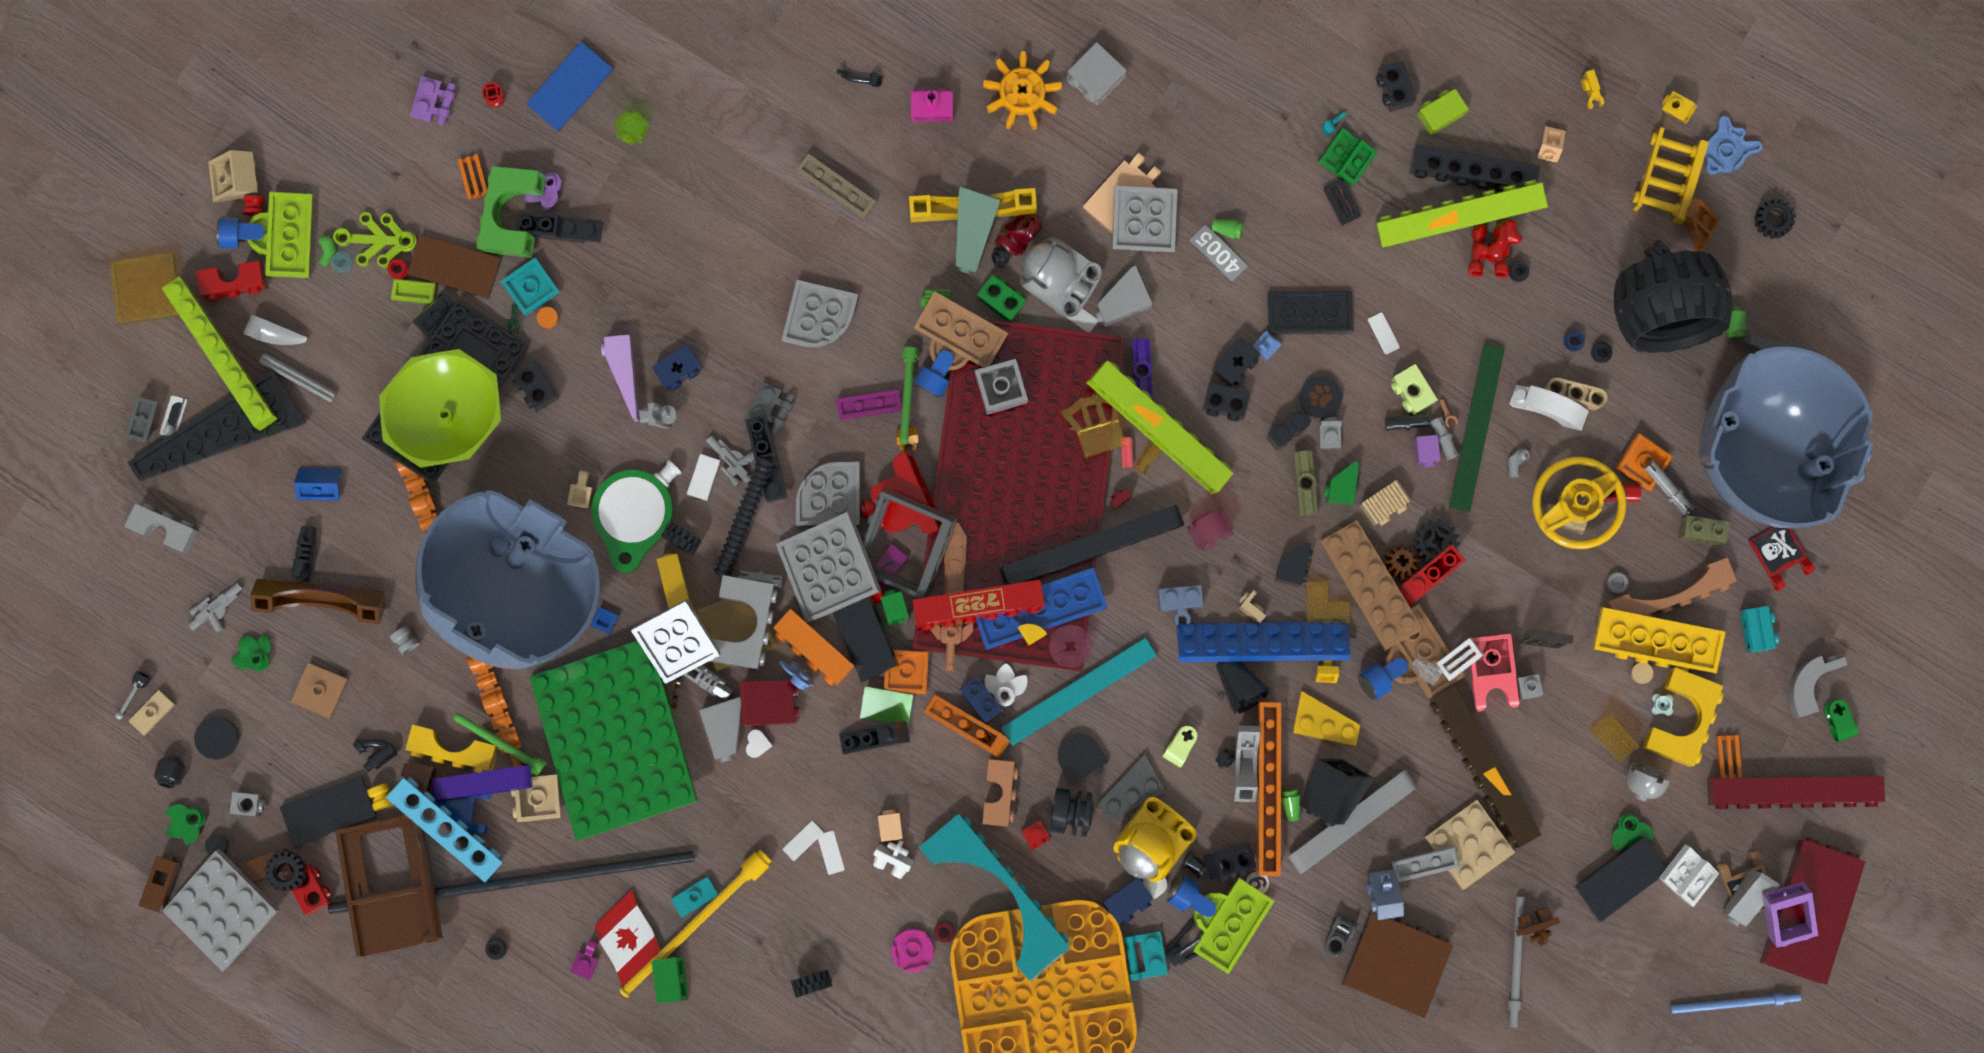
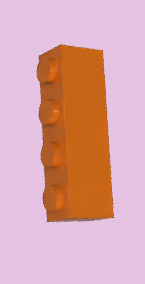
[773,609,855,686]

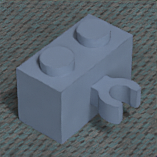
[1157,585,1203,625]
[1365,869,1404,920]

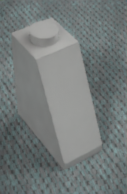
[1095,266,1152,327]
[699,697,741,763]
[1722,869,1780,927]

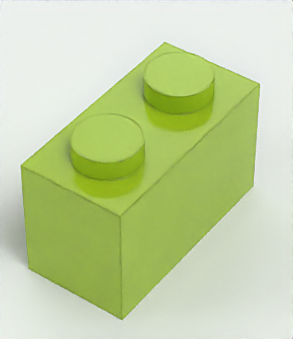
[1417,89,1469,136]

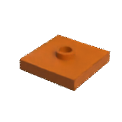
[1615,433,1673,491]
[884,650,929,695]

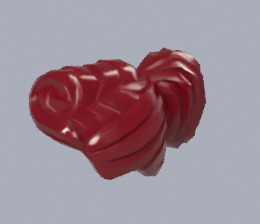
[994,215,1043,256]

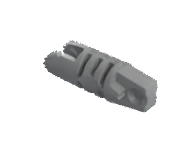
[683,665,733,700]

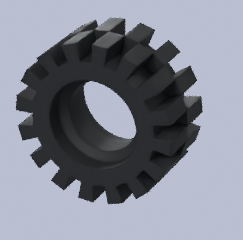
[1754,198,1796,239]
[660,521,702,556]
[264,852,307,891]
[791,970,833,998]

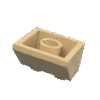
[208,150,258,202]

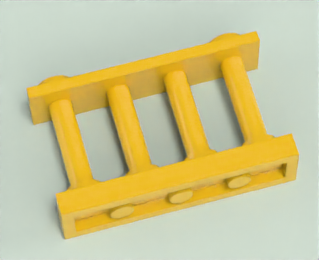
[1632,127,1709,225]

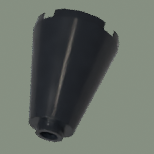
[1216,661,1270,714]

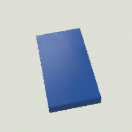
[526,42,613,132]

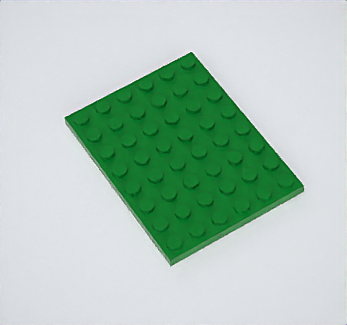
[529,641,699,841]

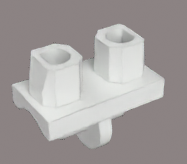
[873,840,914,879]

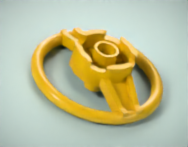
[1532,457,1626,549]

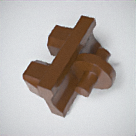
[1515,907,1560,946]

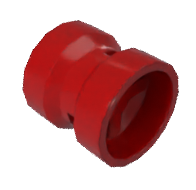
[482,82,505,108]

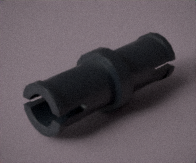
[1385,414,1429,431]

